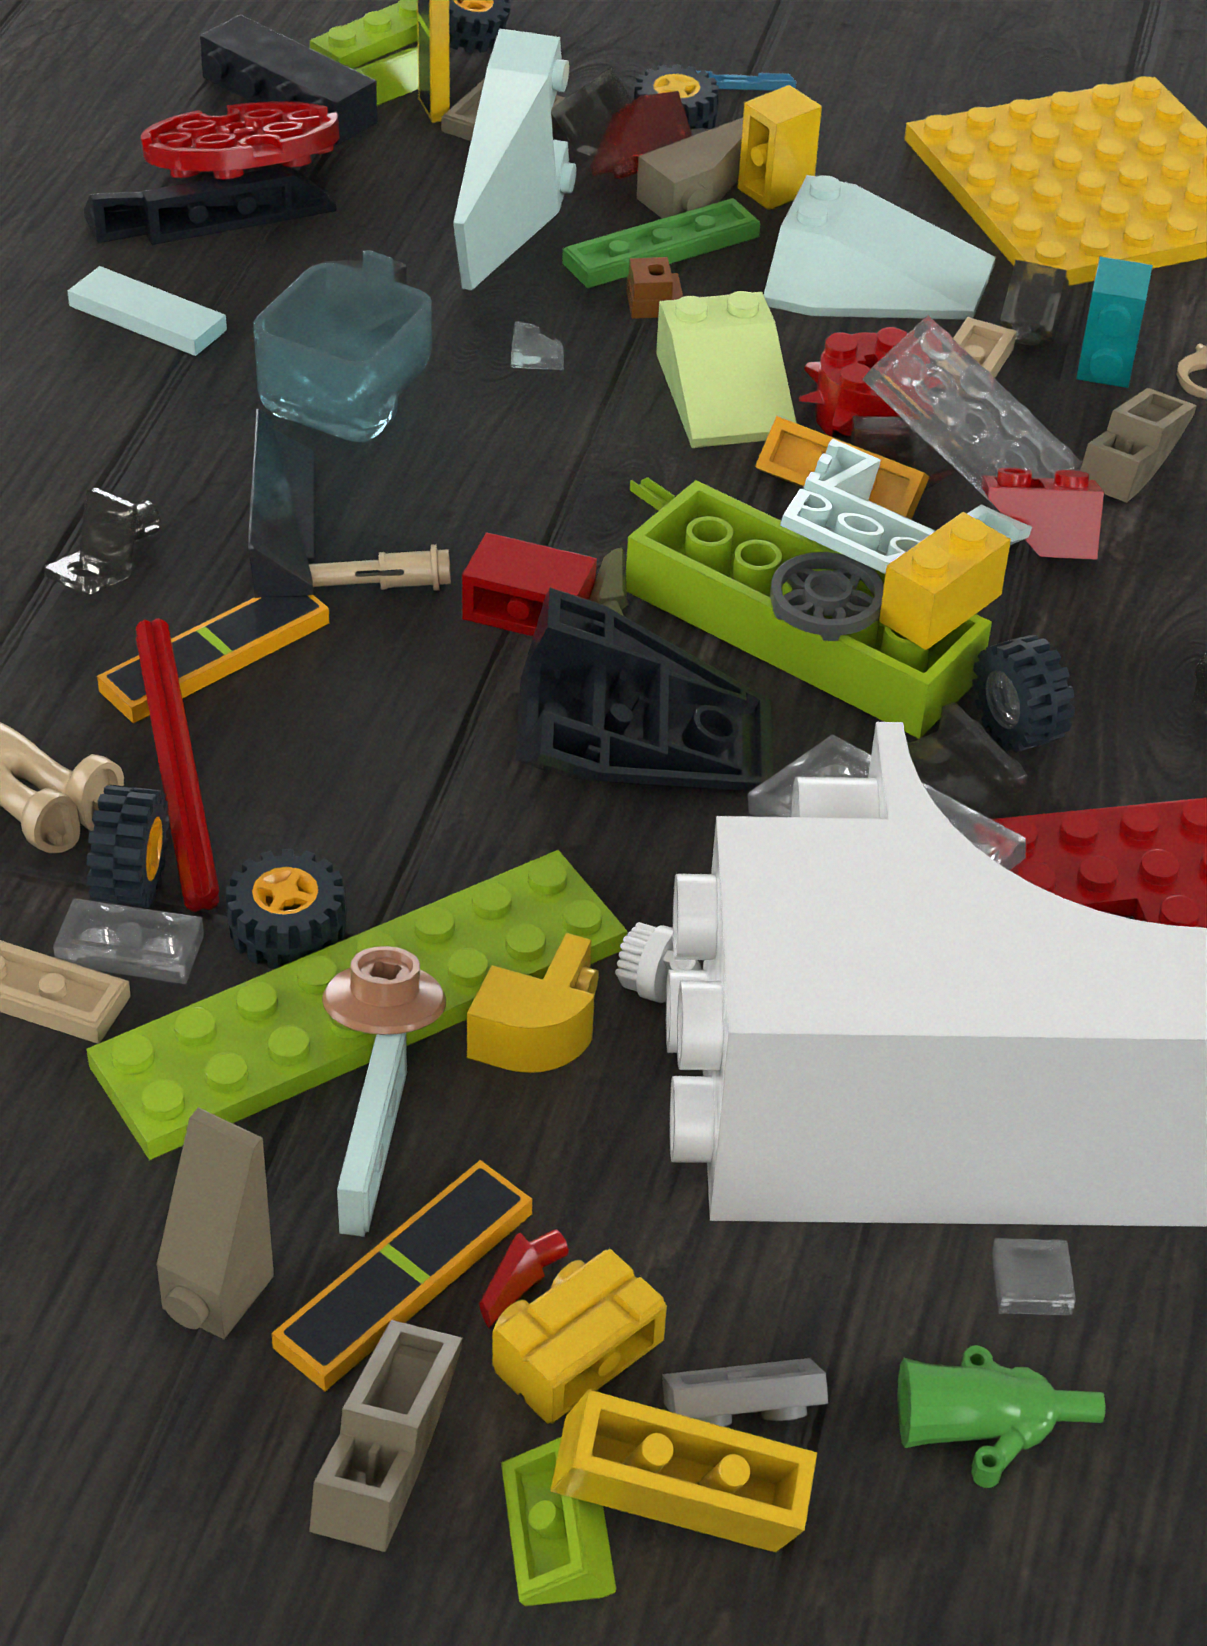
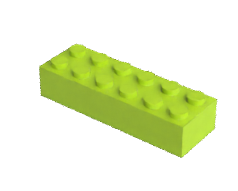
[626,480,992,739]

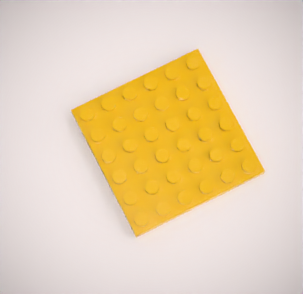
[905,76,1207,293]

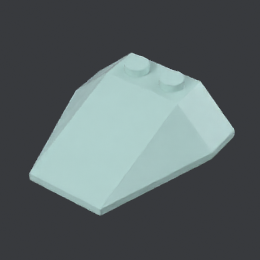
[764,175,996,319]

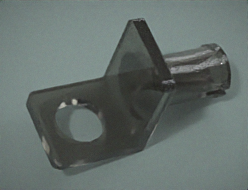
[45,488,161,594]

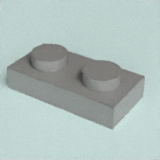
[662,1358,828,1426]

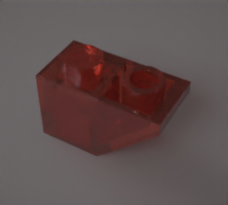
[590,91,692,179]

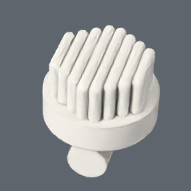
[615,922,703,1003]

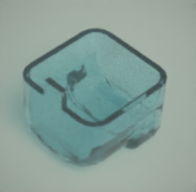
[253,250,432,443]

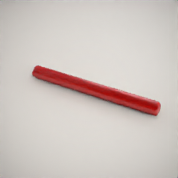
[136,618,220,912]

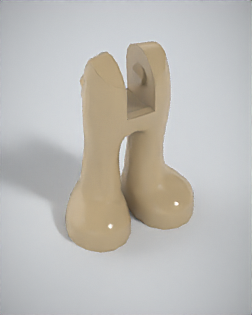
[0,722,124,853]

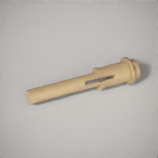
[309,544,451,591]

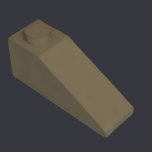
[636,118,743,219]
[157,1108,274,1340]

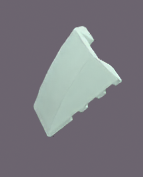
[780,438,1032,574]

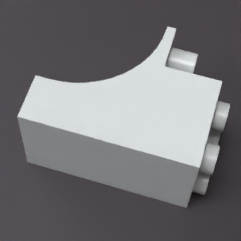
[666,722,1207,1227]

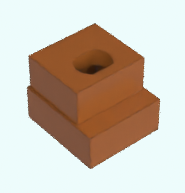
[626,257,683,319]

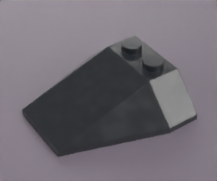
[515,587,773,792]

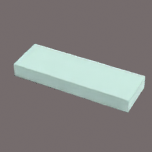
[68,266,227,356]
[337,1033,407,1237]

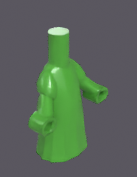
[897,1346,1105,1488]

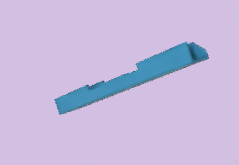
[696,71,796,90]

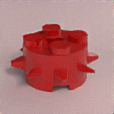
[799,327,942,448]

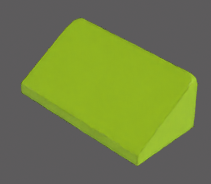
[355,47,418,105]
[501,1437,616,1606]

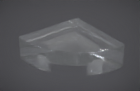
[511,321,564,370]

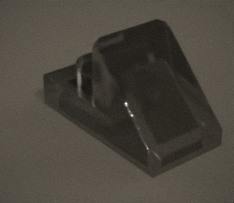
[850,416,964,492]

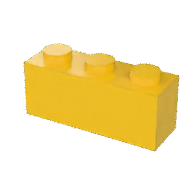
[550,1389,817,1553]

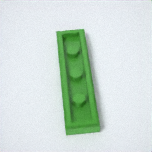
[562,198,760,288]

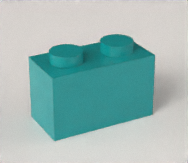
[1076,256,1153,388]

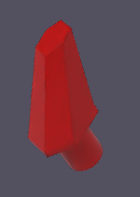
[479,1229,569,1328]

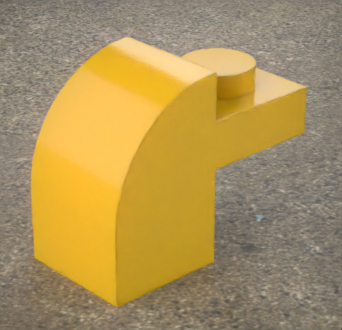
[467,933,599,1073]

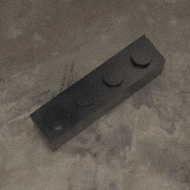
[200,15,377,145]

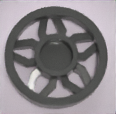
[770,552,884,641]

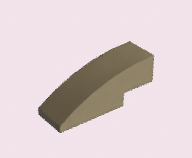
[1080,388,1197,503]
[309,1320,463,1552]

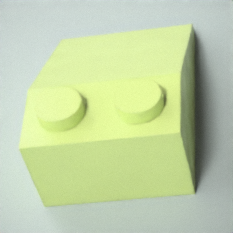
[656,291,796,448]

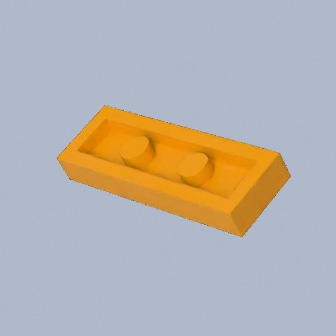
[755,416,929,519]

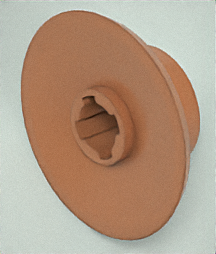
[322,946,446,1034]

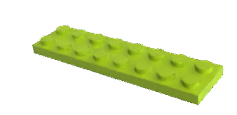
[87,850,627,1160]

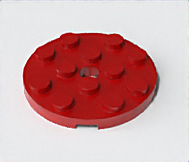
[141,102,340,179]

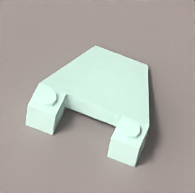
[453,28,576,290]

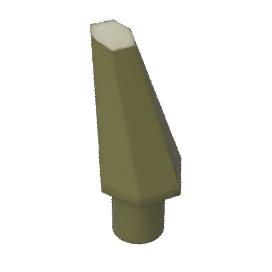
[589,547,629,615]

